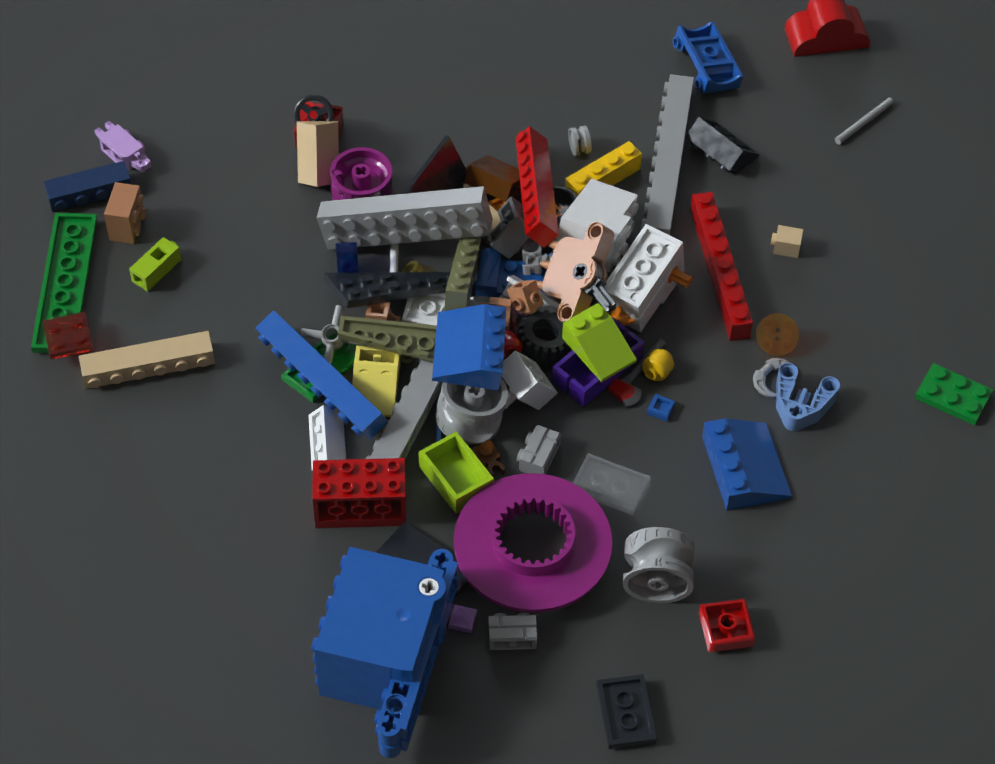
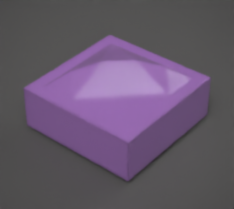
[449,605,477,634]

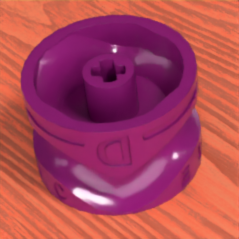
[330,147,393,201]

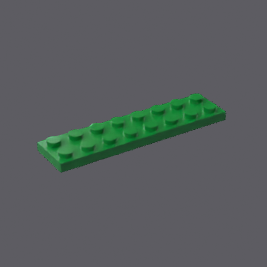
[31,213,98,354]

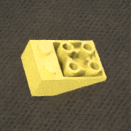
[352,345,401,417]

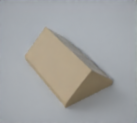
[297,121,339,187]

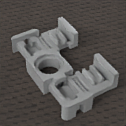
[522,237,557,275]

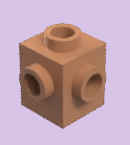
[507,280,544,315]

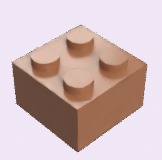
[104,182,146,244]

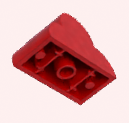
[785,0,870,57]

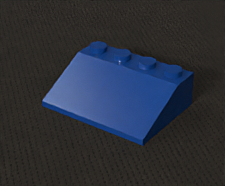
[432,304,506,390]
[702,418,792,510]

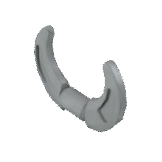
[753,358,791,398]

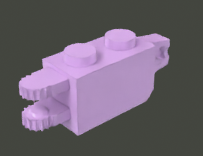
[94,121,151,172]

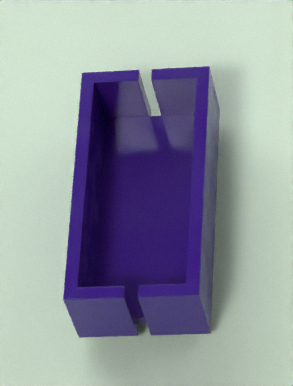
[552,317,644,407]

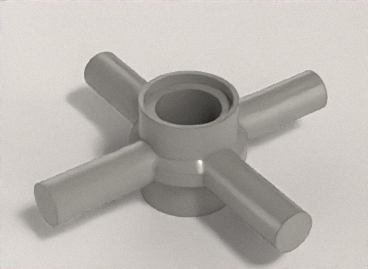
[300,305,364,364]

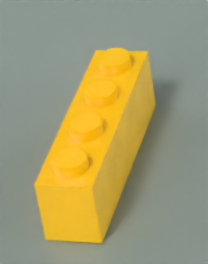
[565,141,642,195]

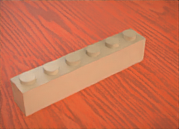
[79,331,215,389]

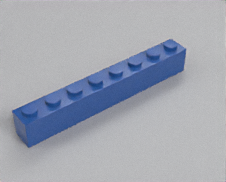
[255,310,388,441]

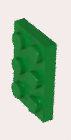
[914,363,993,425]

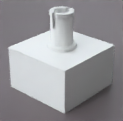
[502,351,558,410]

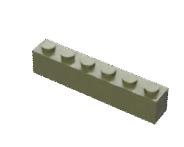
[444,236,483,311]

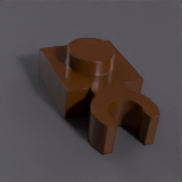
[471,440,505,478]

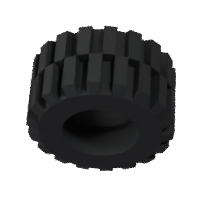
[517,310,570,369]

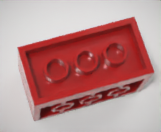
[312,458,406,528]

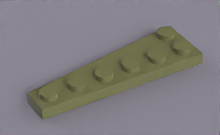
[338,316,437,362]

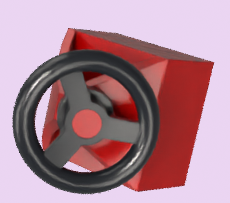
[294,94,344,148]

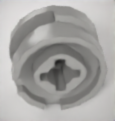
[568,125,592,156]

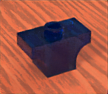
[336,242,359,273]

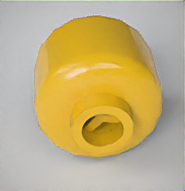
[642,349,674,381]

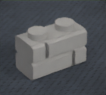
[517,425,561,474]
[489,612,537,650]

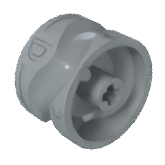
[435,378,508,444]
[623,527,695,603]

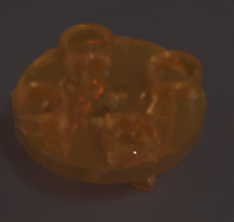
[756,313,799,356]

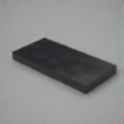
[376,522,468,599]

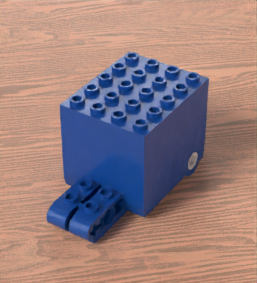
[311,547,458,758]

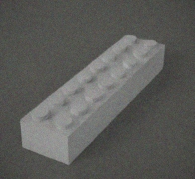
[317,186,493,250]

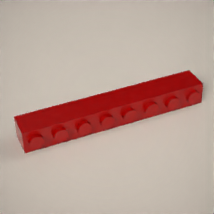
[516,126,559,248]
[690,192,753,341]

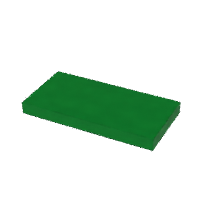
[281,334,366,403]

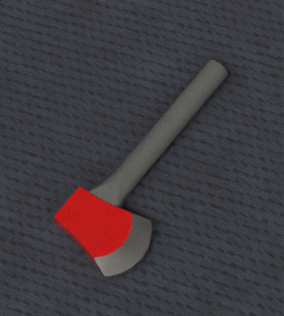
[608,339,666,407]

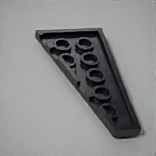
[324,272,450,308]

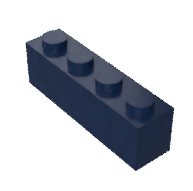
[43,161,131,212]

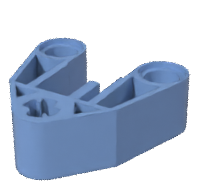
[776,363,840,431]

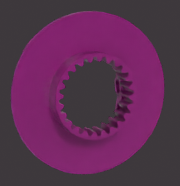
[454,473,612,612]

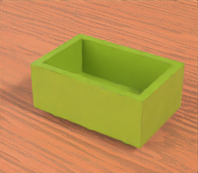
[419,431,494,514]

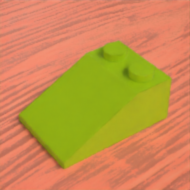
[562,303,637,382]

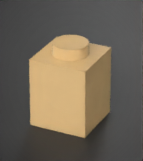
[770,225,803,258]

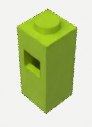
[129,237,181,292]

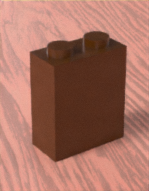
[464,155,521,202]

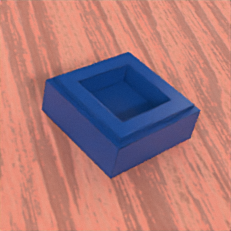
[647,394,676,422]

